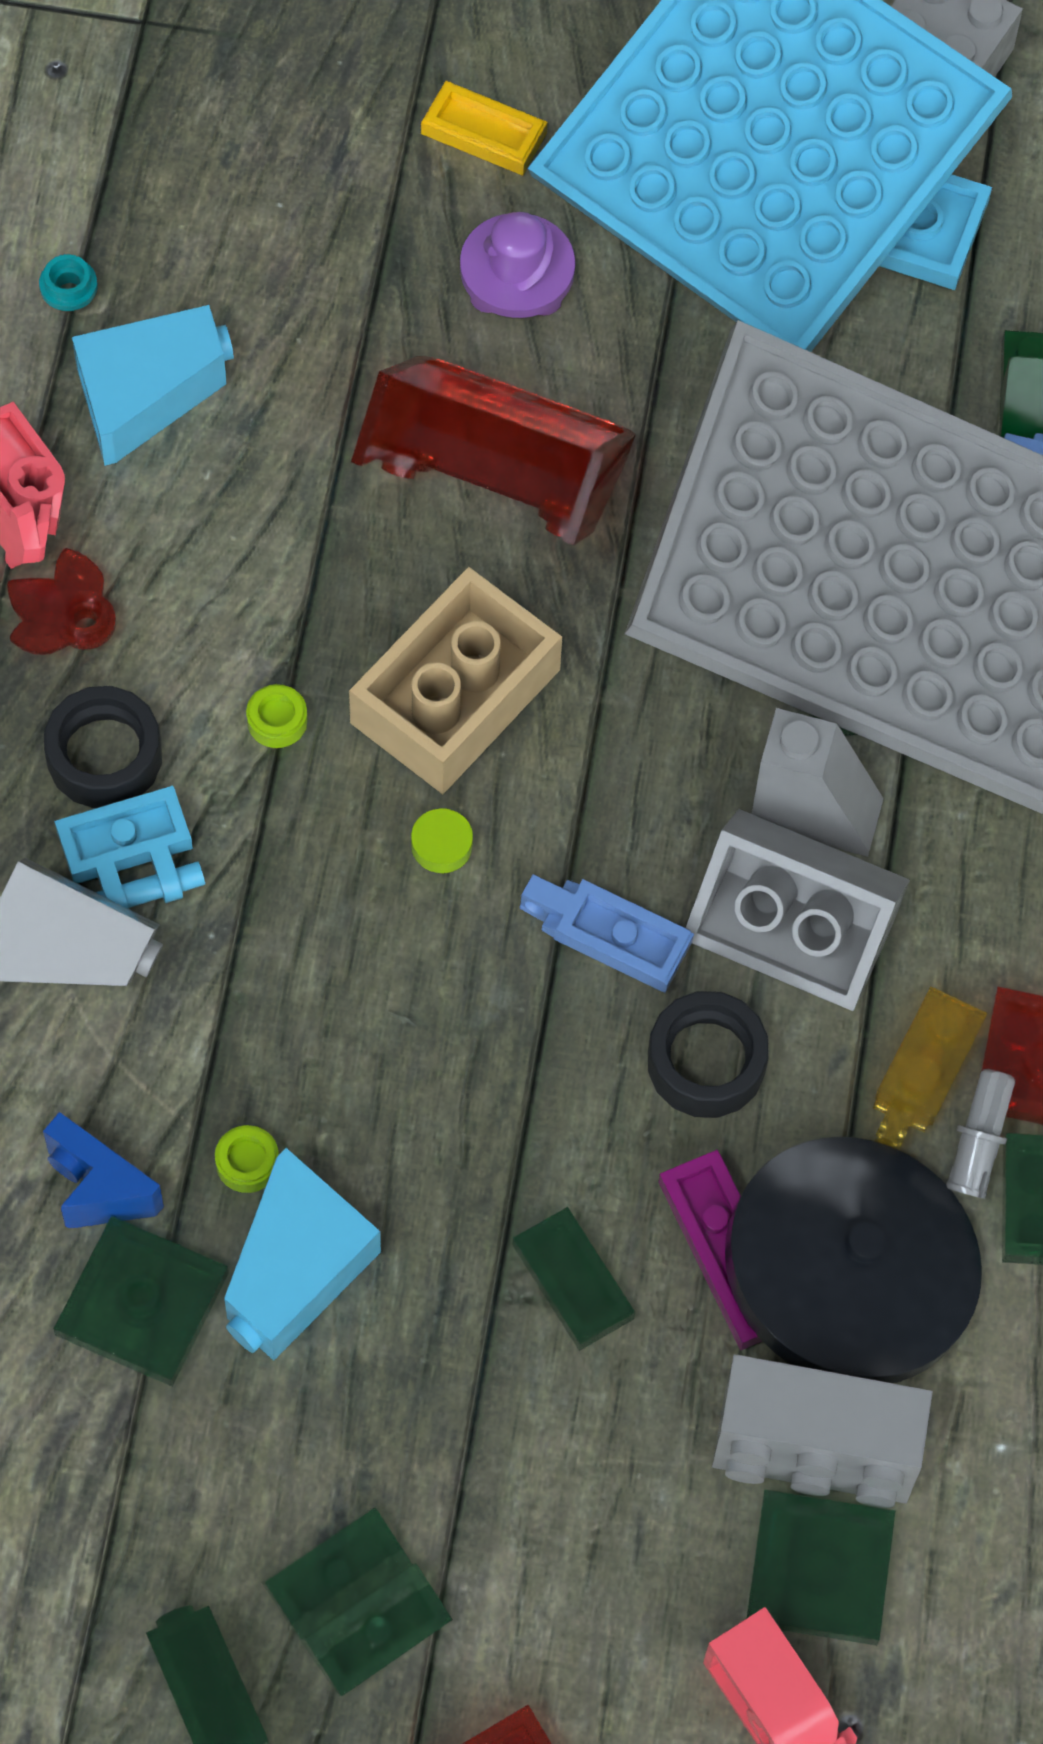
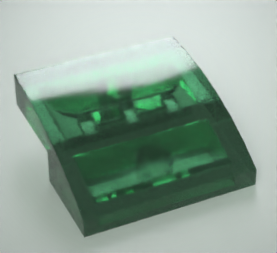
[261,1507,453,1697]

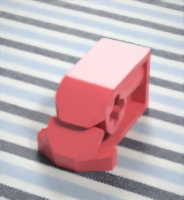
[0,401,65,569]
[703,1607,858,1744]

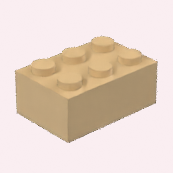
[349,567,562,794]

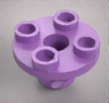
[460,212,575,318]

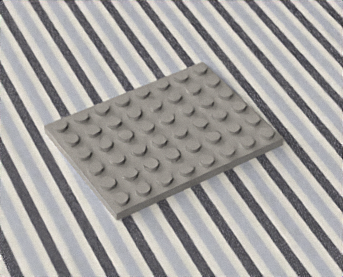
[625,320,1043,814]

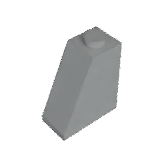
[752,708,884,857]
[0,858,163,986]

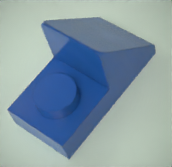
[43,1112,164,1228]

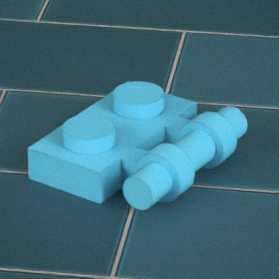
[55,786,205,909]

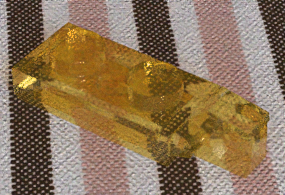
[873,986,987,1150]

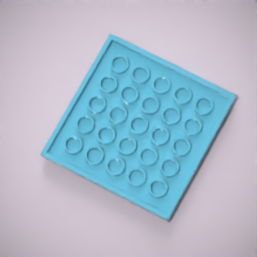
[528,0,1012,352]

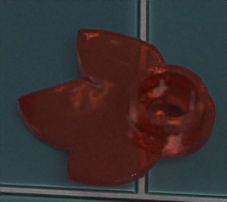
[7,548,116,655]

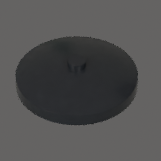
[725,1137,982,1383]

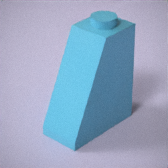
[72,305,234,465]
[224,1148,381,1361]

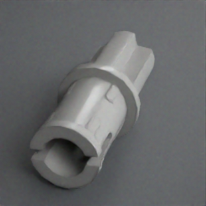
[946,1069,1015,1199]

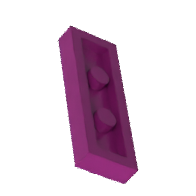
[658,1149,762,1351]

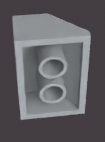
[686,809,910,1011]

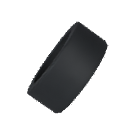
[44,686,162,809]
[648,991,769,1118]

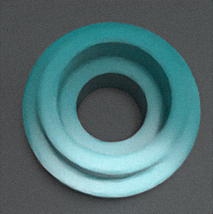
[39,254,98,311]

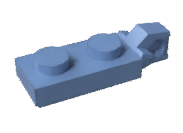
[519,874,694,993]

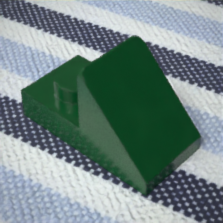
[999,330,1043,439]

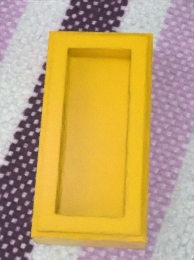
[421,81,548,176]

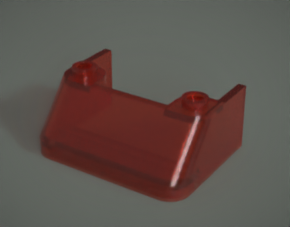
[351,356,636,545]

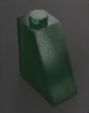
[146,1605,269,1744]

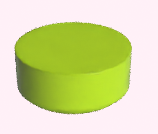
[246,684,308,748]
[411,808,473,873]
[215,1125,279,1193]

